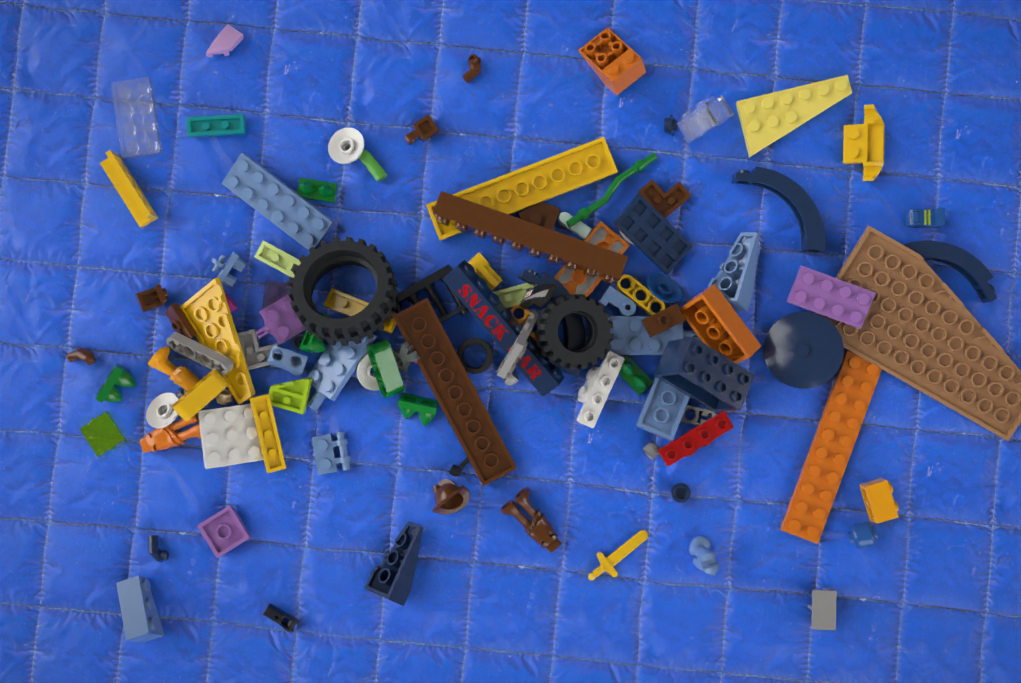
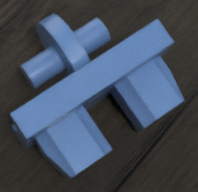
[211,252,246,287]

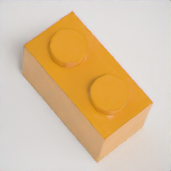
[859,478,899,524]

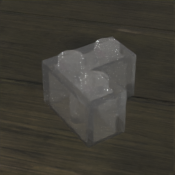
[677,96,734,143]

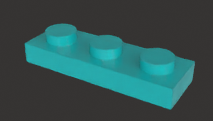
[186,114,246,138]

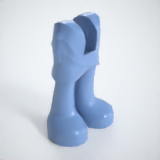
[689,536,719,576]

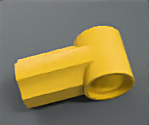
[468,252,503,291]

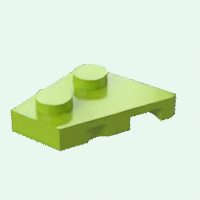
[269,377,312,414]

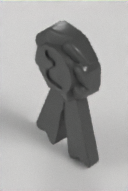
[393,341,421,371]

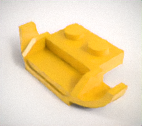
[843,104,885,181]

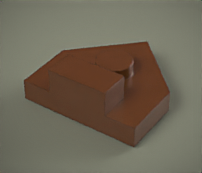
[518,202,561,230]

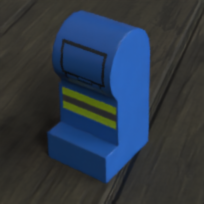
[905,208,945,228]

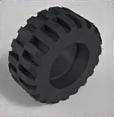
[535,294,614,369]

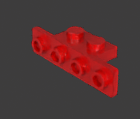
[658,411,734,466]

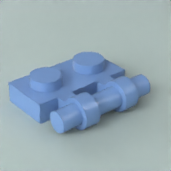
[312,431,351,475]

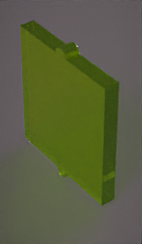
[80,411,125,457]

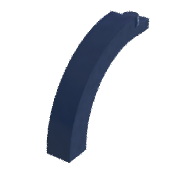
[731,167,826,253]
[903,241,997,303]
[517,269,586,377]

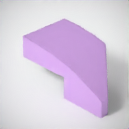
[206,24,244,57]

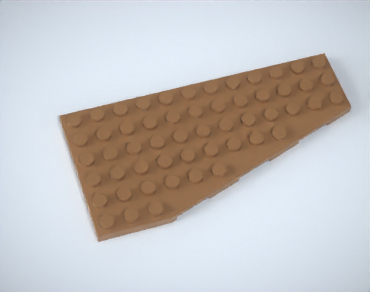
[814,226,1021,441]

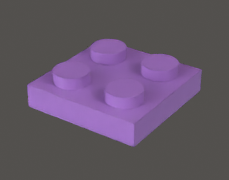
[197,504,252,558]

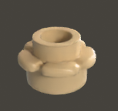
[215,389,233,405]

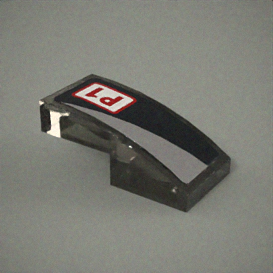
[519,284,557,310]

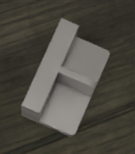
[808,587,837,630]

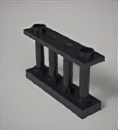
[392,264,469,342]

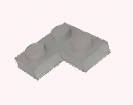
[237,329,280,370]

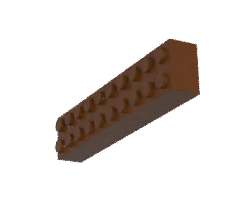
[433,191,628,284]

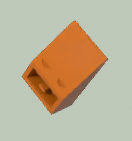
[578,27,646,96]

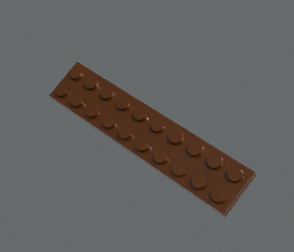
[393,298,517,486]

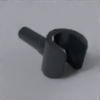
[449,457,469,477]

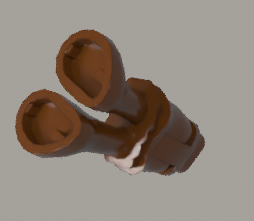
[500,487,562,553]

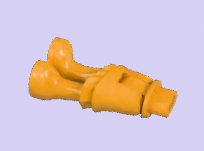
[148,346,200,391]

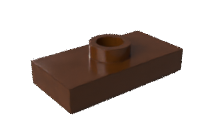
[165,303,197,340]
[641,303,685,338]

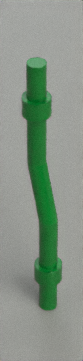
[566,153,657,228]

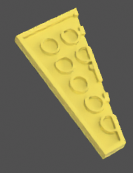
[736,75,852,158]

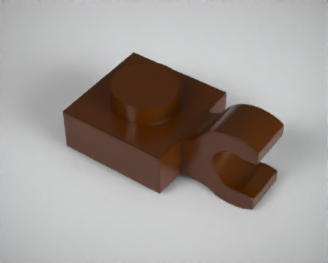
[405,114,439,145]

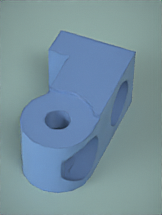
[598,286,636,316]
[267,346,308,376]

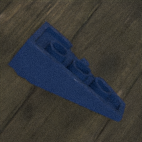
[364,522,423,606]

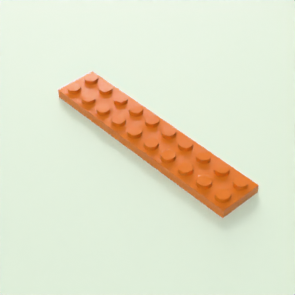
[780,351,883,544]

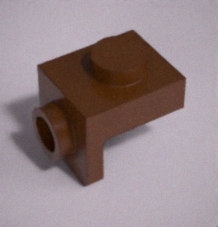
[135,284,168,313]

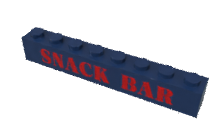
[442,260,564,397]

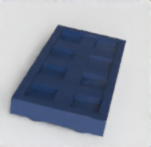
[613,194,693,275]

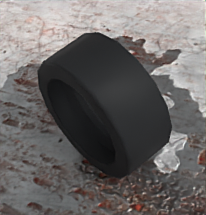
[457,338,493,374]

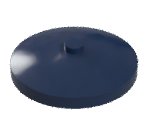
[764,312,844,389]

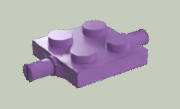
[255,295,316,345]

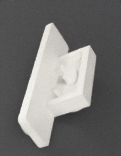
[576,351,625,428]

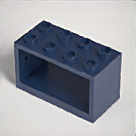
[654,337,755,412]

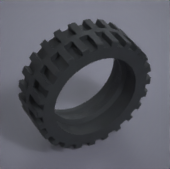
[288,237,399,346]

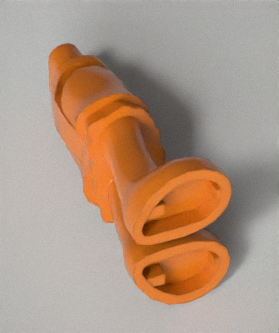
[139,410,201,453]

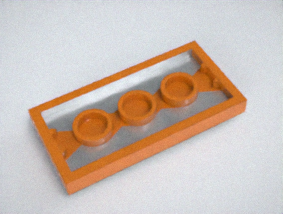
[554,221,630,297]

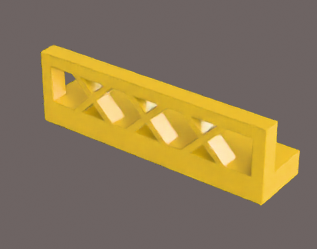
[100,150,158,228]

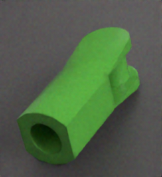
[359,149,388,182]

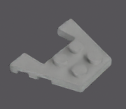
[496,310,539,379]

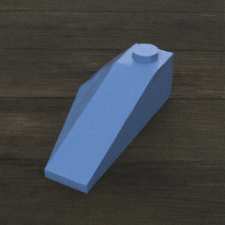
[708,232,759,312]

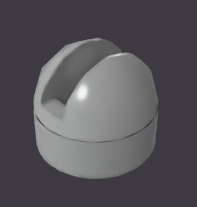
[503,372,519,386]
[643,443,659,460]

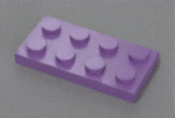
[786,266,876,329]

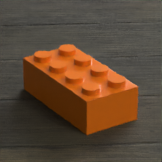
[680,284,761,364]

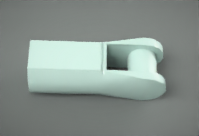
[558,212,591,240]

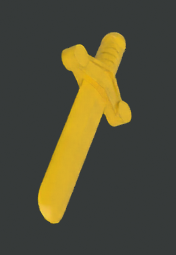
[588,530,648,581]

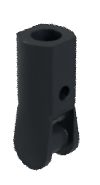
[263,603,300,633]

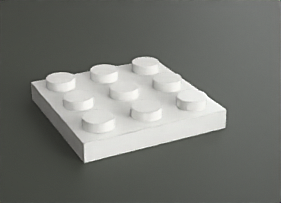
[198,404,263,469]

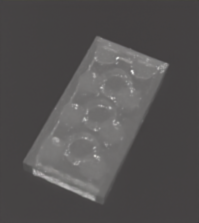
[111,77,162,159]

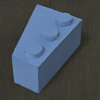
[116,576,165,643]

